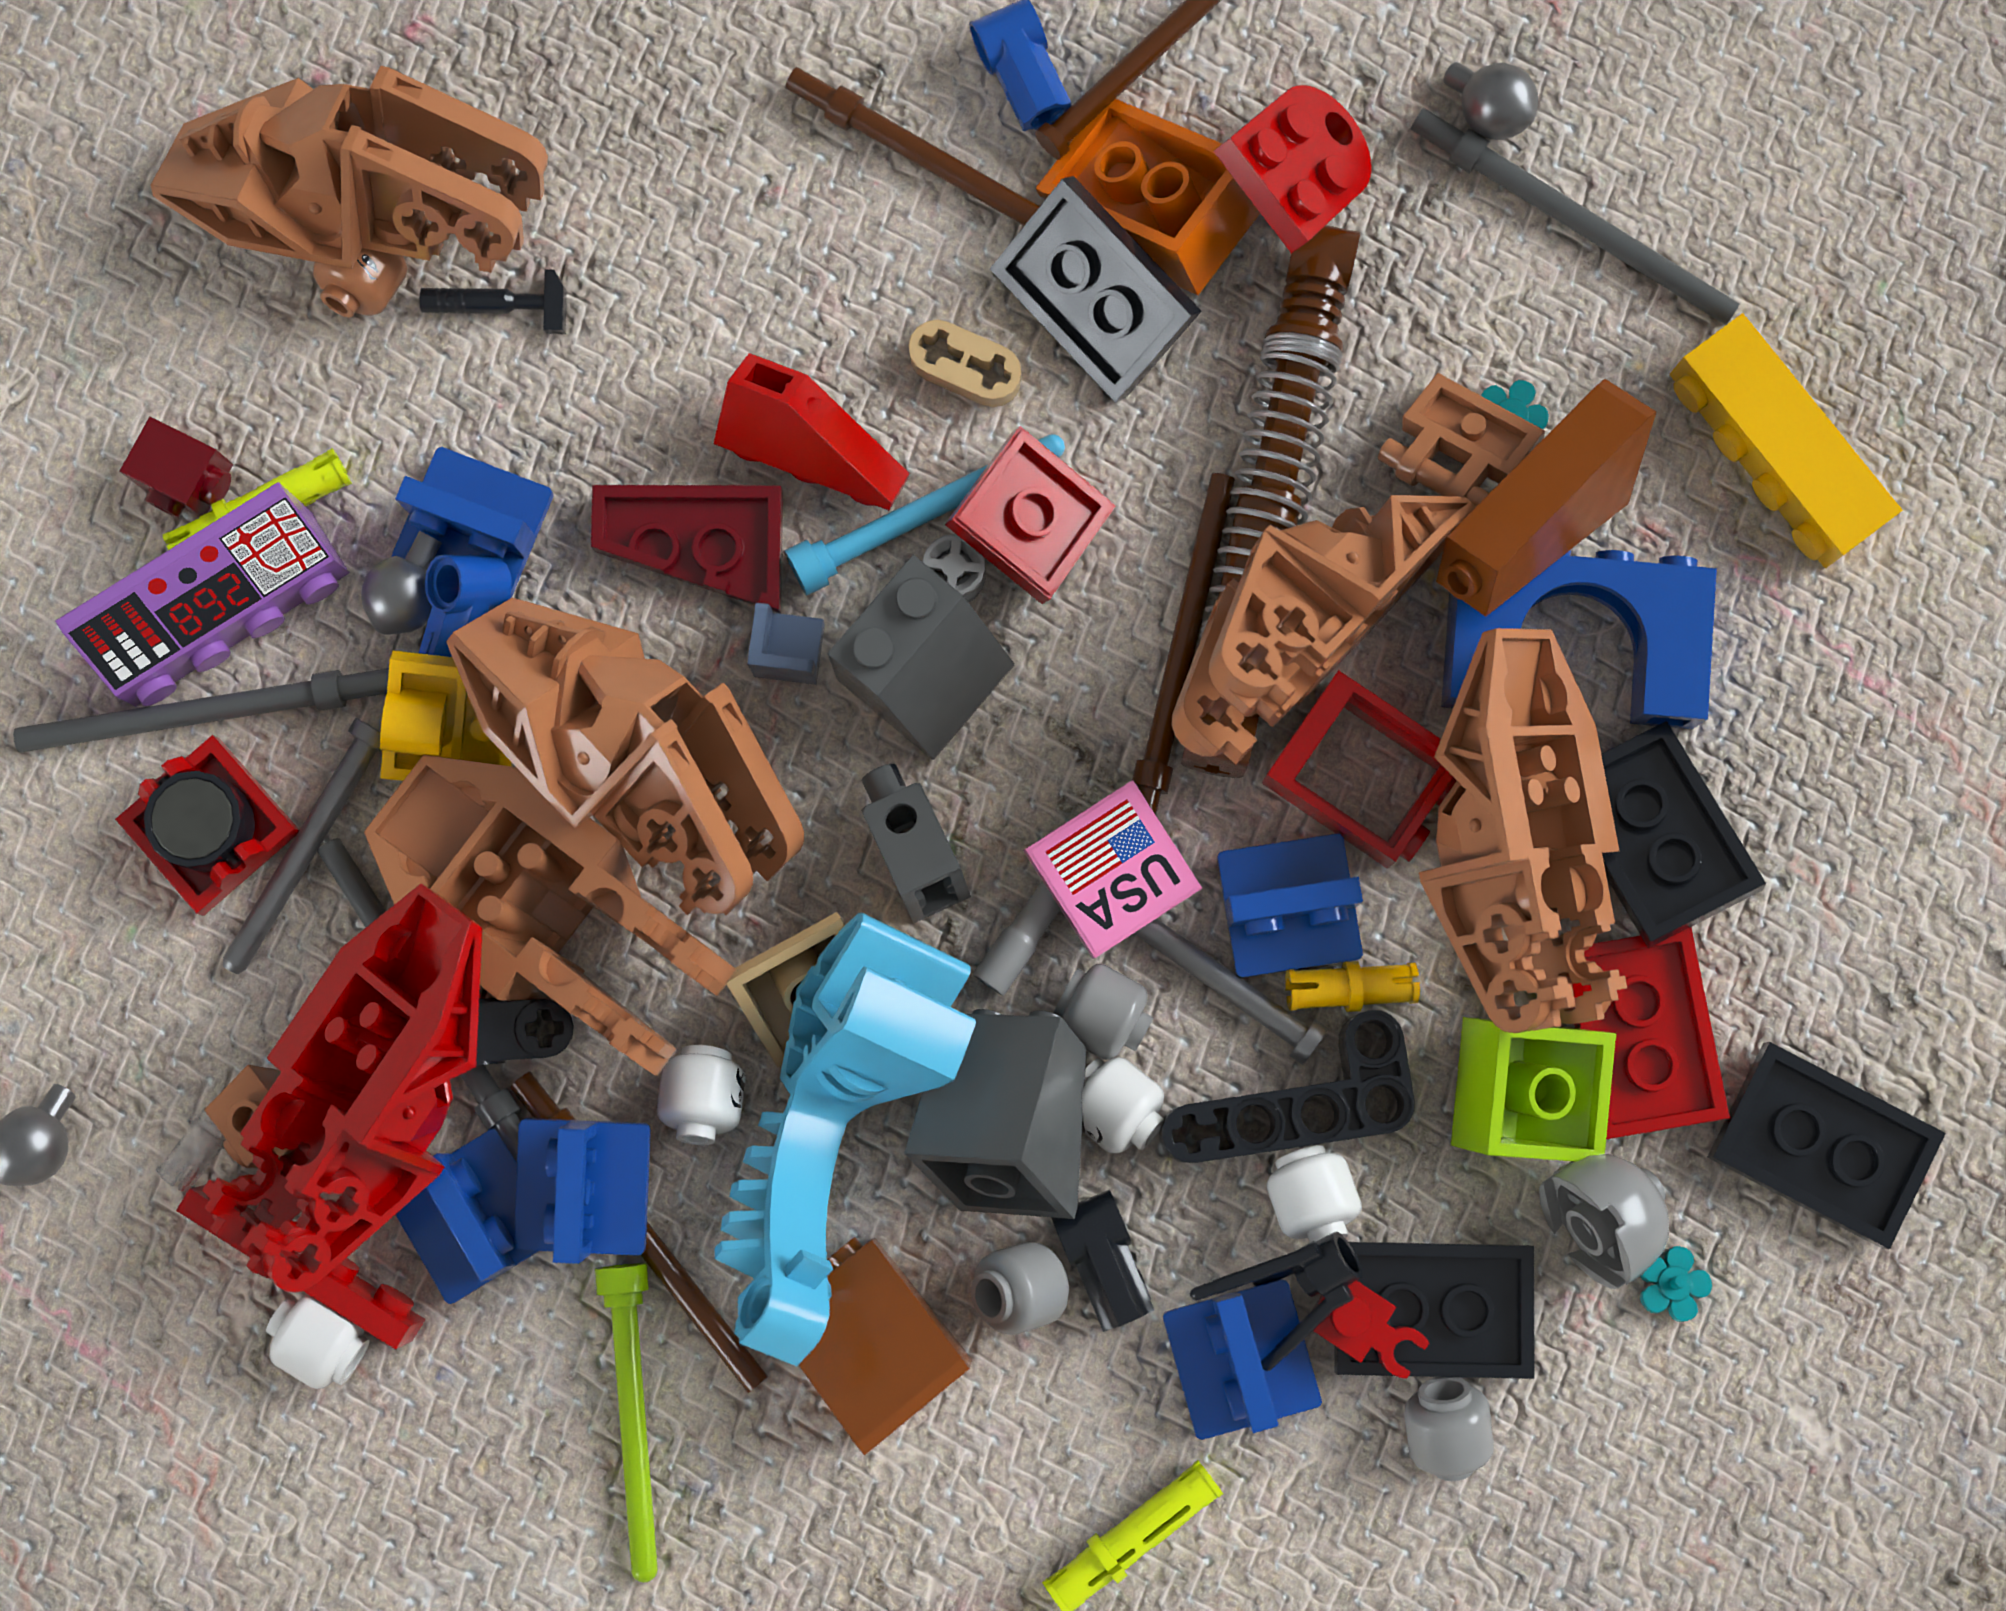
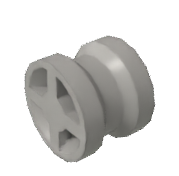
[922,534,986,603]

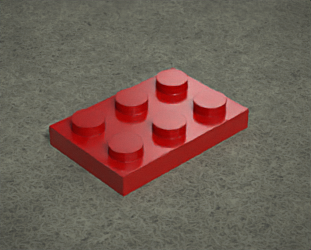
[1572,927,1730,1140]

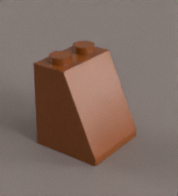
[799,1237,972,1456]

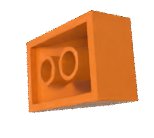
[1035,99,1260,295]

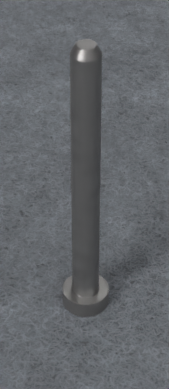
[223,718,382,974]
[1134,918,1329,1065]

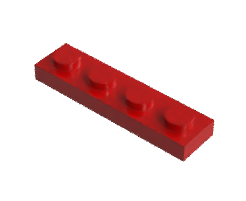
[176,1185,426,1350]

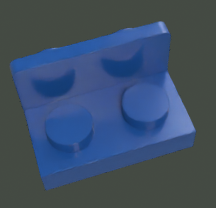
[392,447,554,598]
[1217,834,1363,978]
[514,1118,651,1264]
[395,1129,539,1304]
[1163,1279,1322,1440]

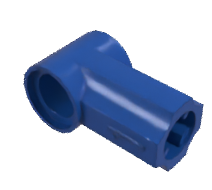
[969,0,1071,131]
[419,555,512,657]

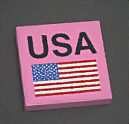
[1023,780,1202,959]

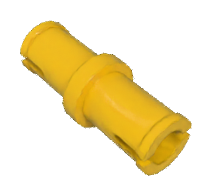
[1285,961,1420,1012]

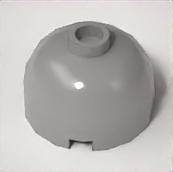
[1539,1154,1669,1289]

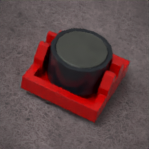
[115,735,299,916]

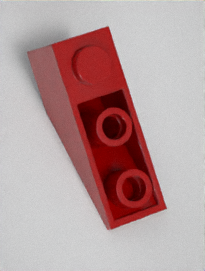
[713,353,909,510]

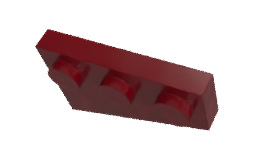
[591,485,783,614]

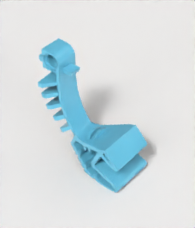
[714,913,976,1366]

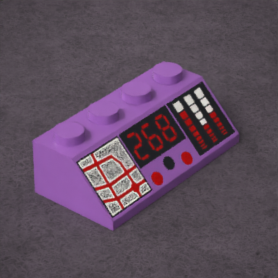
[55,482,350,707]

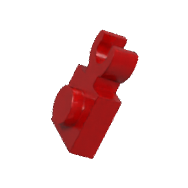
[1312,1281,1429,1379]

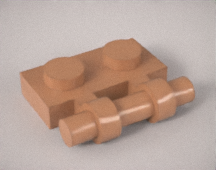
[1378,373,1545,506]

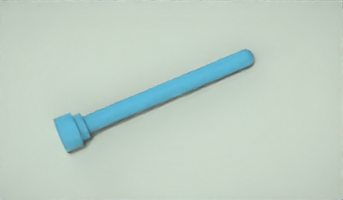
[784,434,1065,596]

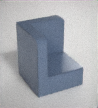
[747,602,825,685]

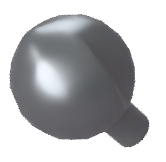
[1444,62,1538,140]
[361,531,442,635]
[0,1084,76,1186]

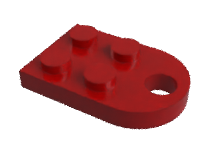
[1213,85,1371,254]

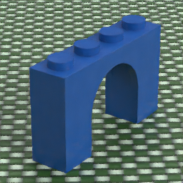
[1441,550,1717,729]

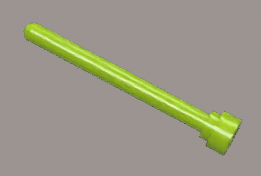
[595,1263,658,1583]

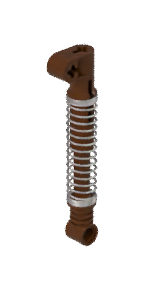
[1181,225,1360,778]

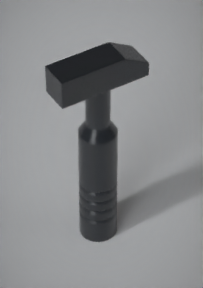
[419,269,567,334]

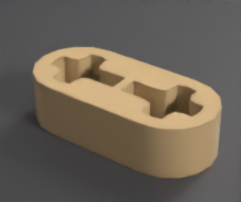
[908,319,1021,407]

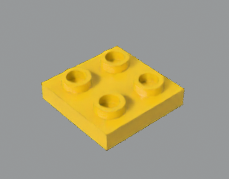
[380,650,513,781]

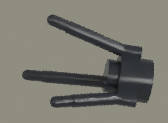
[1190,1231,1362,1371]

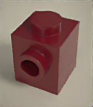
[119,416,233,518]

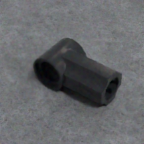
[1051,1189,1155,1332]

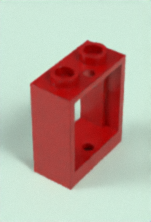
[1262,670,1457,869]

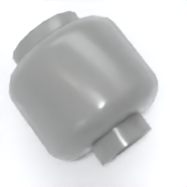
[1053,964,1154,1060]
[971,1242,1069,1335]
[1404,1377,1494,1481]

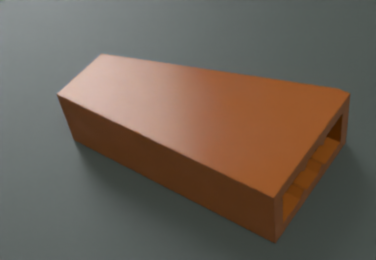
[1436,379,1657,617]

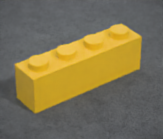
[1669,313,1903,569]

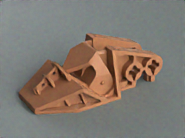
[151,66,548,273]
[1172,495,1476,764]
[446,598,804,915]
[1419,628,1627,1033]
[364,755,737,1076]

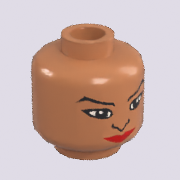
[313,248,408,318]

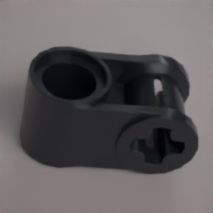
[476,998,574,1065]

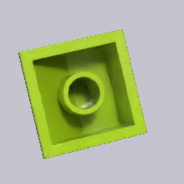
[1450,1017,1616,1162]

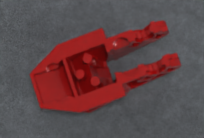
[202,883,482,1293]

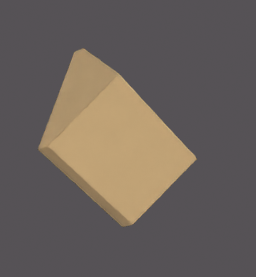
[726,912,846,1068]

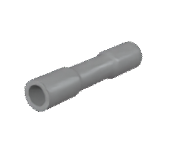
[972,881,1061,996]

